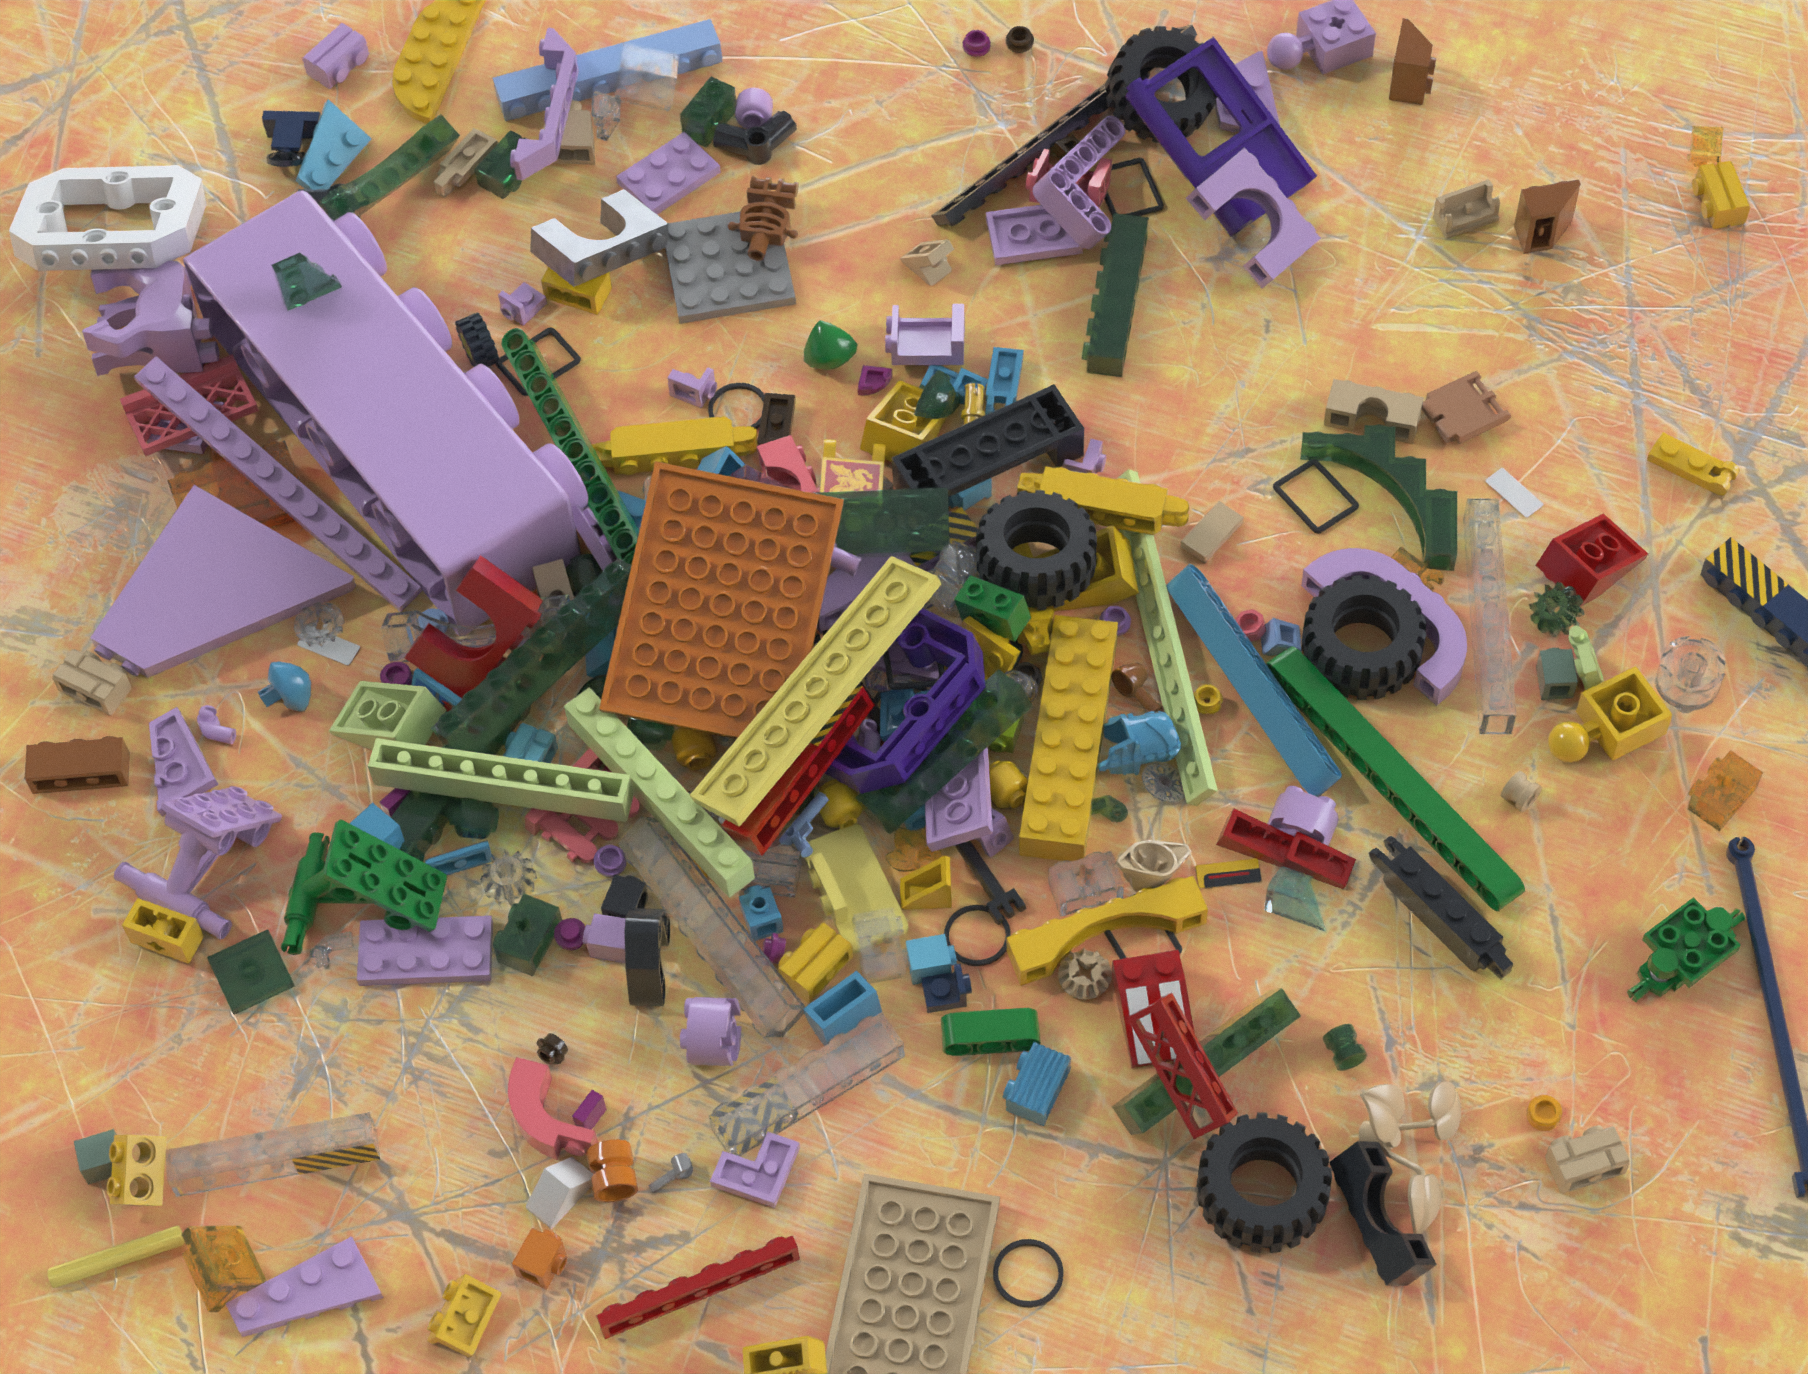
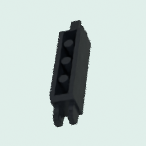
[1368,836,1513,980]

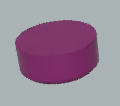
[380,661,413,685]

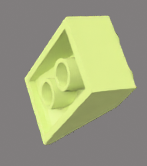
[329,681,446,750]

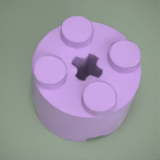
[680,997,741,1066]

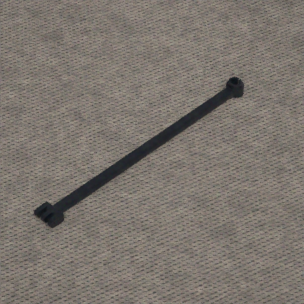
[814,630,1026,925]

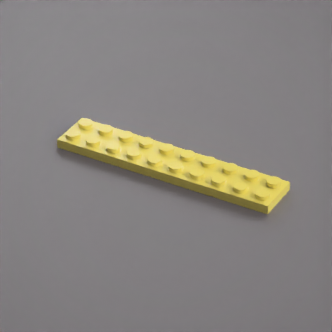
[689,556,942,827]

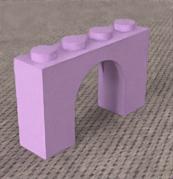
[1186,148,1321,288]

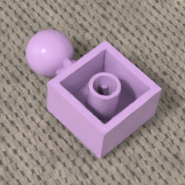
[1267,0,1376,75]

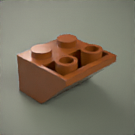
[1514,179,1581,254]

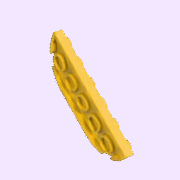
[392,0,486,125]

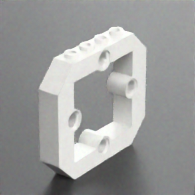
[9,165,206,271]

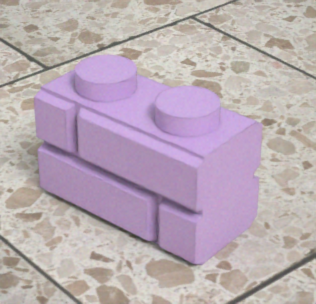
[302,23,369,89]

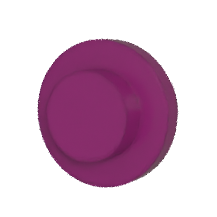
[962,30,991,57]
[554,918,586,951]
[761,933,786,966]

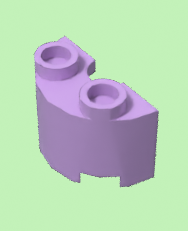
[1267,786,1339,846]

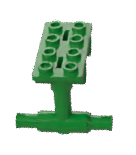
[281,820,447,955]

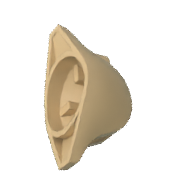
[1116,840,1192,892]

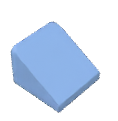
[1261,618,1302,656]

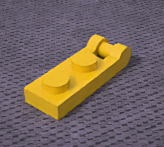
[1647,432,1740,496]

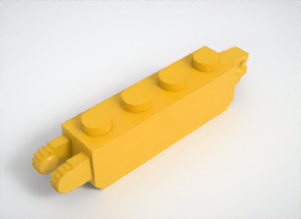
[592,416,758,475]
[1017,466,1189,535]

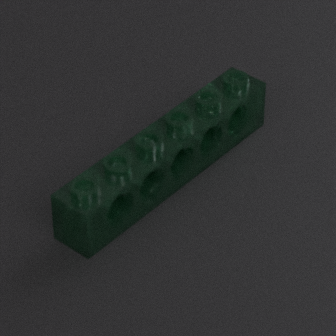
[855,669,1033,835]

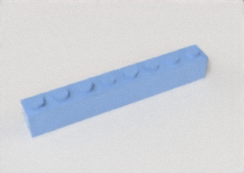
[493,19,722,121]

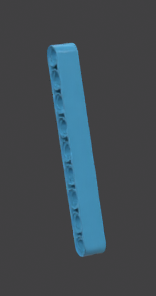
[1166,564,1342,797]

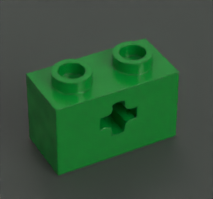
[954,575,1031,642]

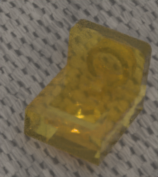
[1687,125,1724,167]

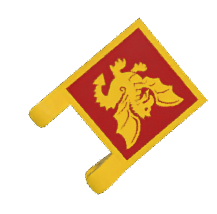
[820,439,886,510]

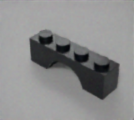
[1329,1141,1437,1286]

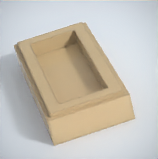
[1181,501,1244,563]

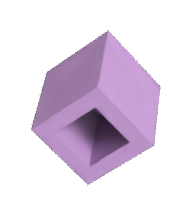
[583,913,626,963]

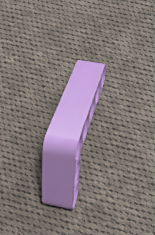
[1033,116,1125,249]

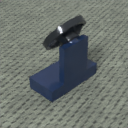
[262,110,321,167]

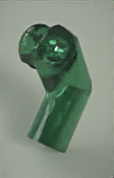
[1091,795,1128,822]

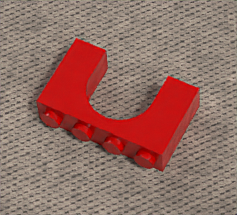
[404,555,543,702]

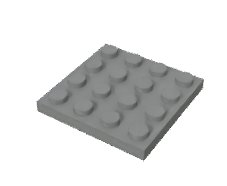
[665,212,796,324]

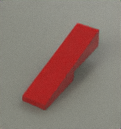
[1216,808,1356,889]

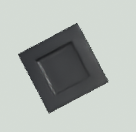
[601,874,649,918]

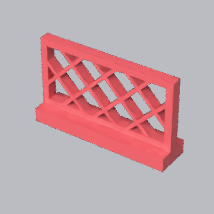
[120,354,259,456]

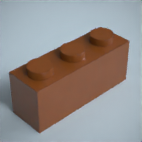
[24,736,130,794]

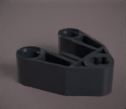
[624,908,670,1006]

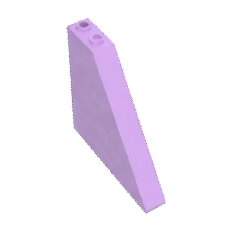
[90,485,356,678]

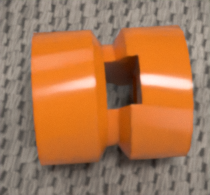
[587,1139,638,1202]

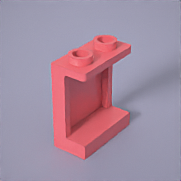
[1025,149,1112,208]

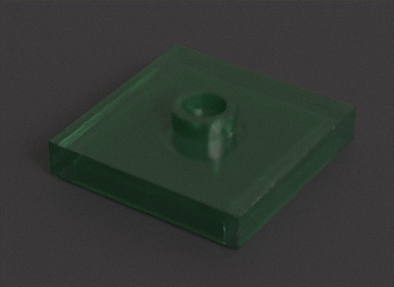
[207,929,295,1015]

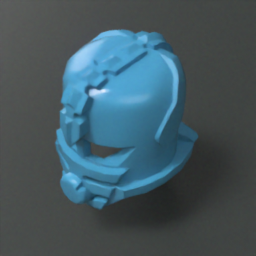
[1097,711,1181,775]

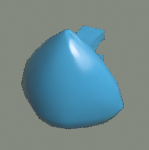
[258,662,312,712]

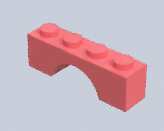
[757,435,820,494]

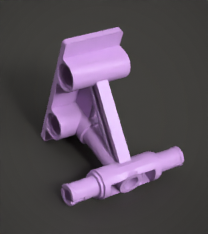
[114,786,282,940]

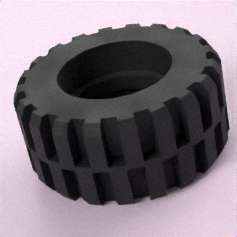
[1105,26,1217,143]
[976,490,1097,611]
[1301,575,1426,700]
[1197,1113,1332,1253]

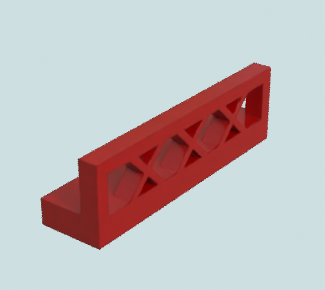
[1127,992,1239,1139]

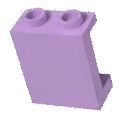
[885,304,965,365]

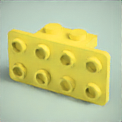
[804,824,908,954]

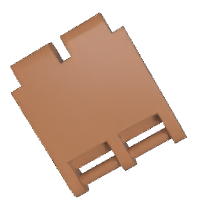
[1422,371,1511,444]

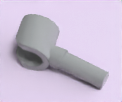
[648,1153,693,1192]

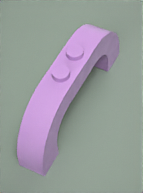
[1301,548,1467,706]

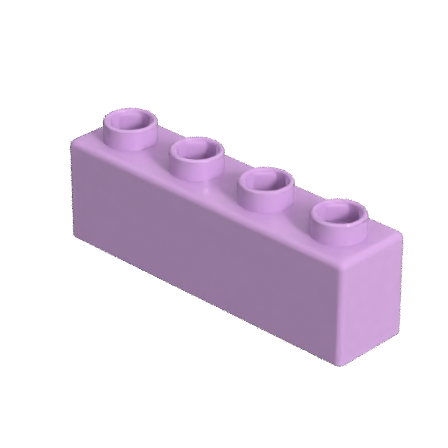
[183,191,588,636]

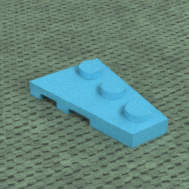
[296,99,372,189]

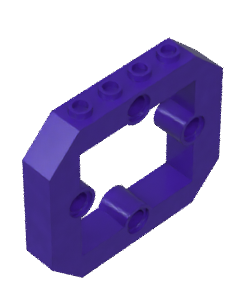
[824,608,986,794]

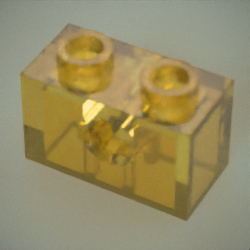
[1687,750,1763,832]

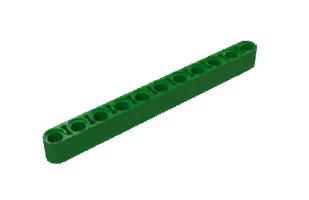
[501,328,639,576]
[1266,646,1525,911]

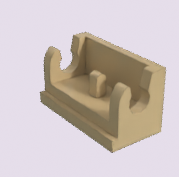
[1433,179,1500,239]

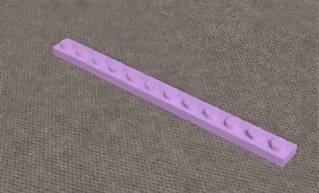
[134,356,422,613]

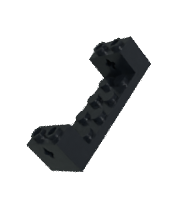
[892,384,1084,526]

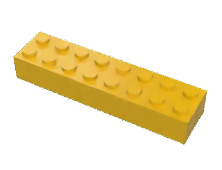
[1019,615,1118,864]

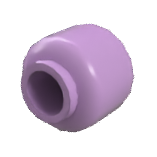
[735,88,773,129]

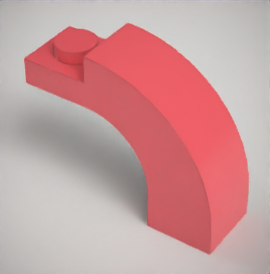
[508,1057,598,1160]

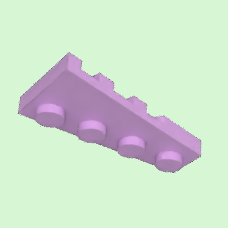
[225,1236,383,1337]

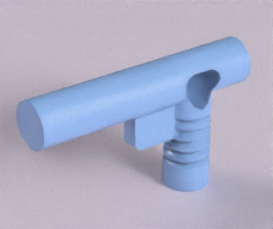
[779,792,829,857]

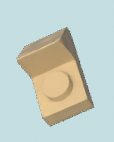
[900,239,954,286]

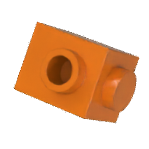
[512,1228,567,1290]

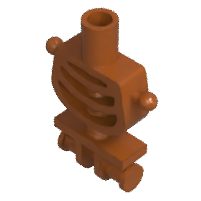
[728,176,799,261]

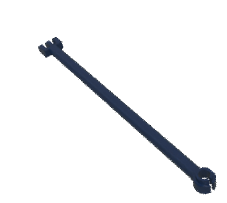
[1726,837,1808,1198]

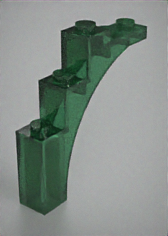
[1300,424,1457,571]

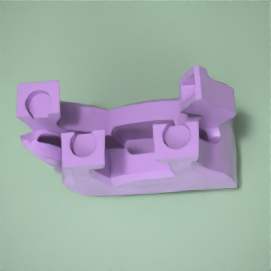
[82,260,219,376]

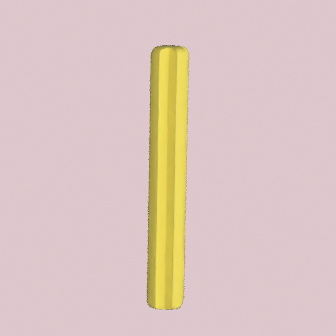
[47,1226,185,1288]

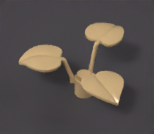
[1359,1081,1461,1234]

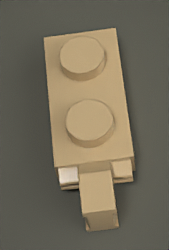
[433,128,499,198]

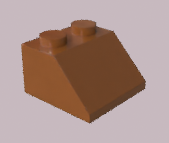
[1389,18,1437,105]

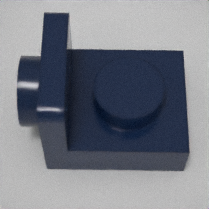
[921,964,972,1013]

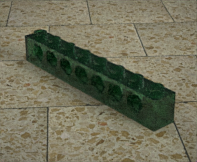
[431,558,632,753]

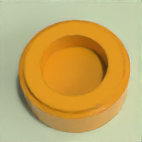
[1526,1095,1563,1131]

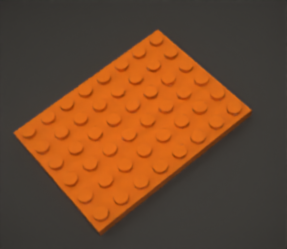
[599,461,844,739]

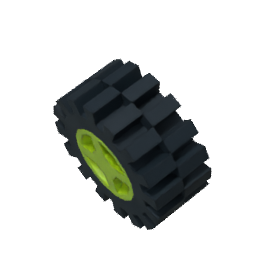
[455,313,499,367]

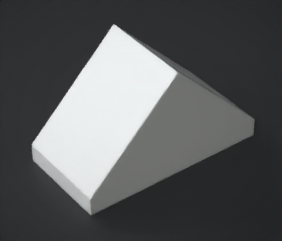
[525,1157,593,1229]

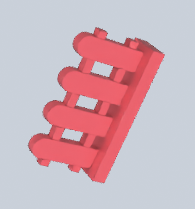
[525,748,640,863]

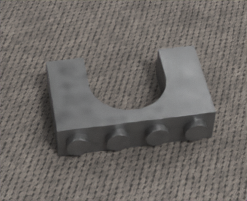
[530,190,668,287]

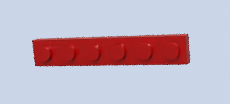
[596,1235,800,1339]

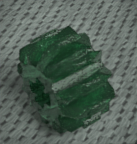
[1529,582,1585,638]

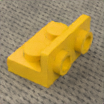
[427,1273,502,1358]

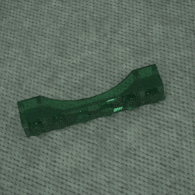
[318,114,460,221]

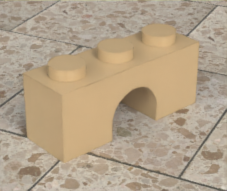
[1324,379,1424,444]

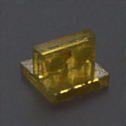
[182,1226,267,1312]

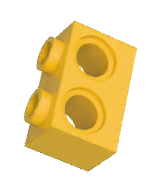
[107,1134,167,1206]

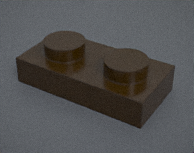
[757,393,796,445]

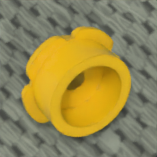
[1193,684,1223,714]

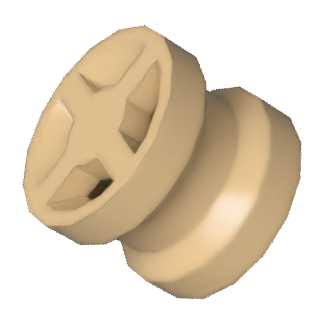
[1500,771,1542,812]

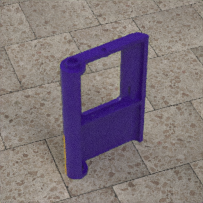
[1125,37,1317,237]

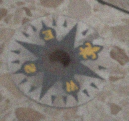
[1142,762,1185,803]

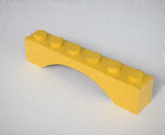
[1007,876,1208,986]

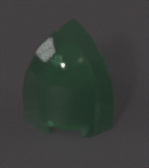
[914,369,960,419]

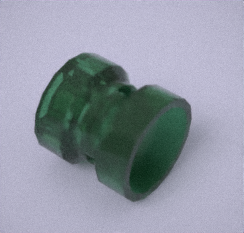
[1323,1024,1368,1071]

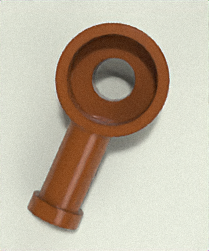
[1111,662,1163,713]

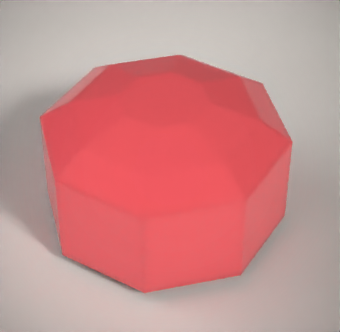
[1235,609,1266,642]

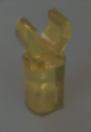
[1391,547,1444,592]

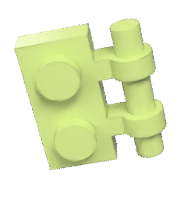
[1568,626,1604,690]

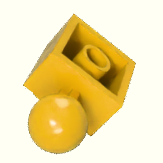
[1548,666,1672,763]

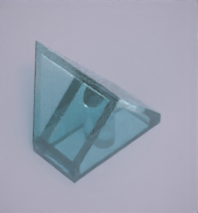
[1264,866,1327,932]

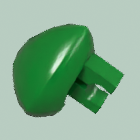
[804,320,858,370]

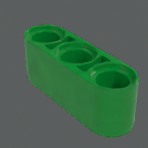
[941,1008,1041,1056]

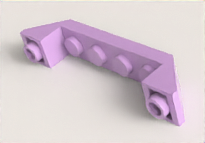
[510,28,579,180]

